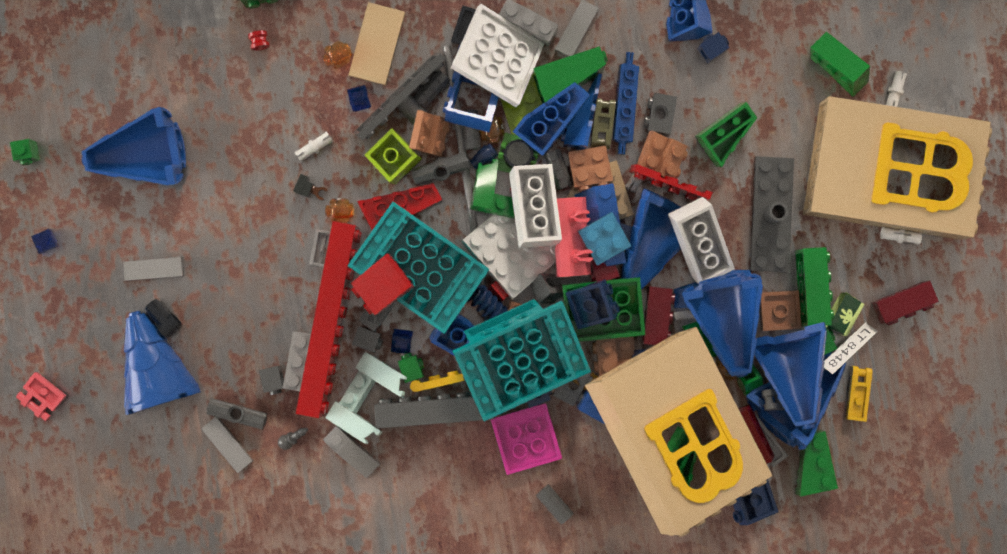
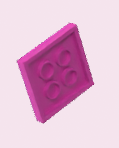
[491,403,562,475]

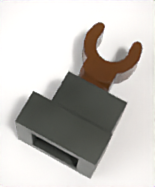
[293,174,328,201]

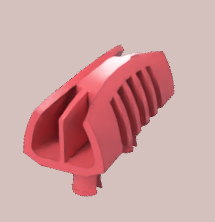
[555,197,593,277]

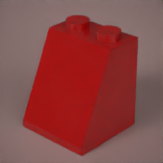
[351,253,414,316]

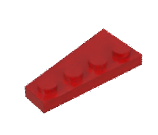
[629,164,713,202]
[357,183,443,230]

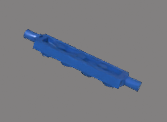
[613,52,639,155]

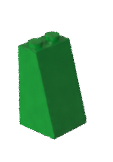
[533,46,608,104]

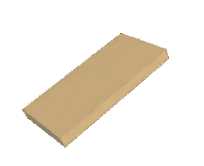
[349,2,405,86]

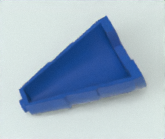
[82,107,186,186]
[620,188,682,290]
[682,273,763,377]
[124,311,201,415]
[754,322,827,430]
[746,352,846,450]

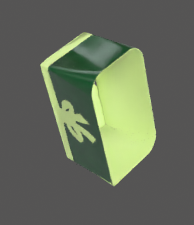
[826,292,865,336]

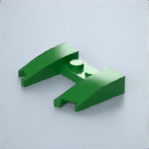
[470,159,515,219]

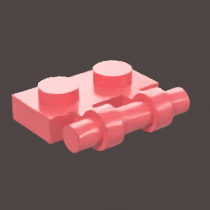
[16,372,67,421]

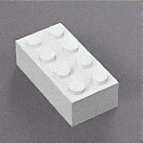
[509,164,562,248]
[668,197,735,284]

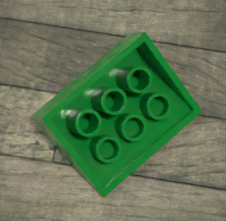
[562,277,645,342]

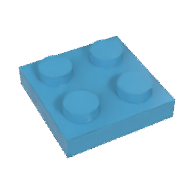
[578,212,631,266]

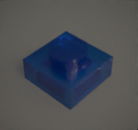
[31,229,59,254]

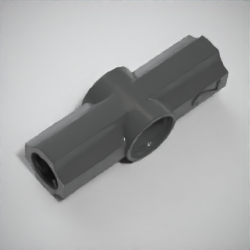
[411,152,471,186]
[206,398,268,430]

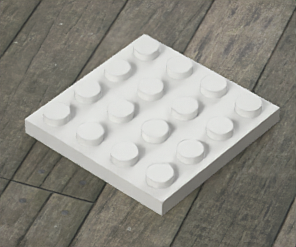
[451,4,544,107]
[461,214,556,300]

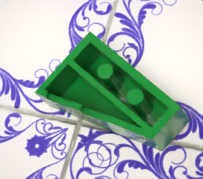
[810,31,870,97]
[695,102,757,167]
[667,426,700,486]
[795,430,838,497]

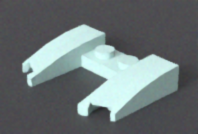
[325,352,407,444]

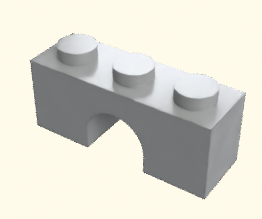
[499,0,558,47]
[283,331,311,391]

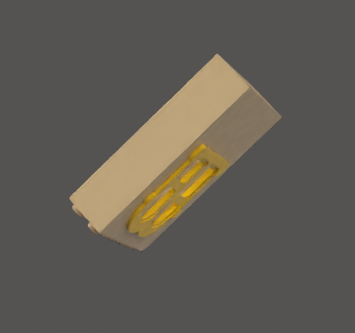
[803,96,992,240]
[585,327,772,537]

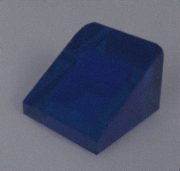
[347,85,371,112]
[391,329,413,354]

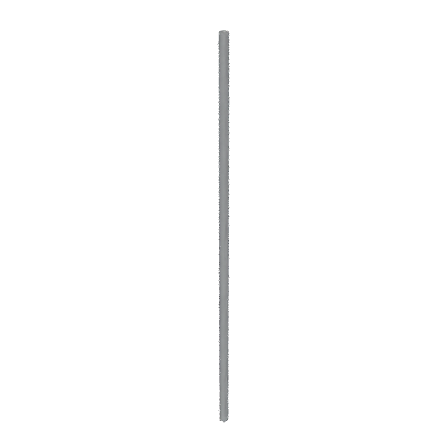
[443,45,488,322]

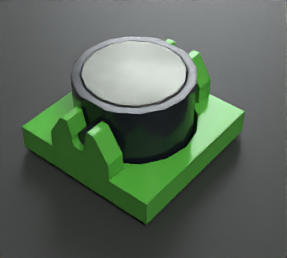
[498,132,539,173]

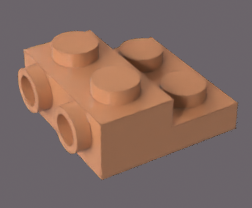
[409,110,449,157]
[637,131,688,179]
[568,146,613,192]
[592,336,635,377]

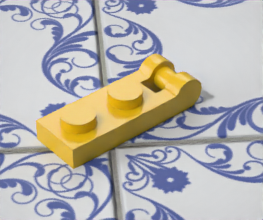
[845,366,872,422]
[410,370,465,392]

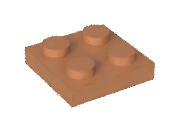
[760,290,801,331]

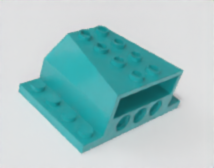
[347,202,490,334]
[452,299,591,421]

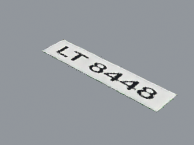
[824,322,878,374]

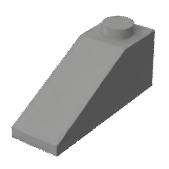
[323,426,380,478]

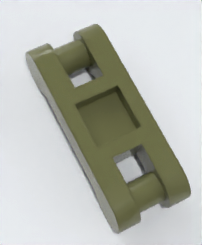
[591,98,616,149]

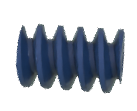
[467,285,508,321]

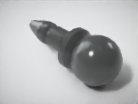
[278,427,308,450]

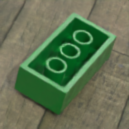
[795,247,834,327]

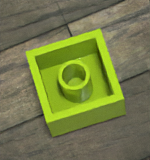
[365,128,422,185]

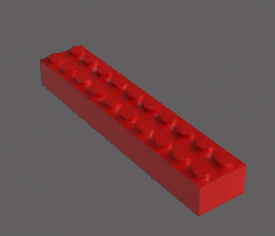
[296,221,362,418]

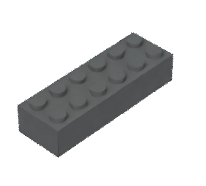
[374,392,494,428]

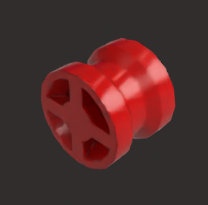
[248,30,270,51]

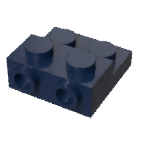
[566,279,619,330]
[733,479,779,526]

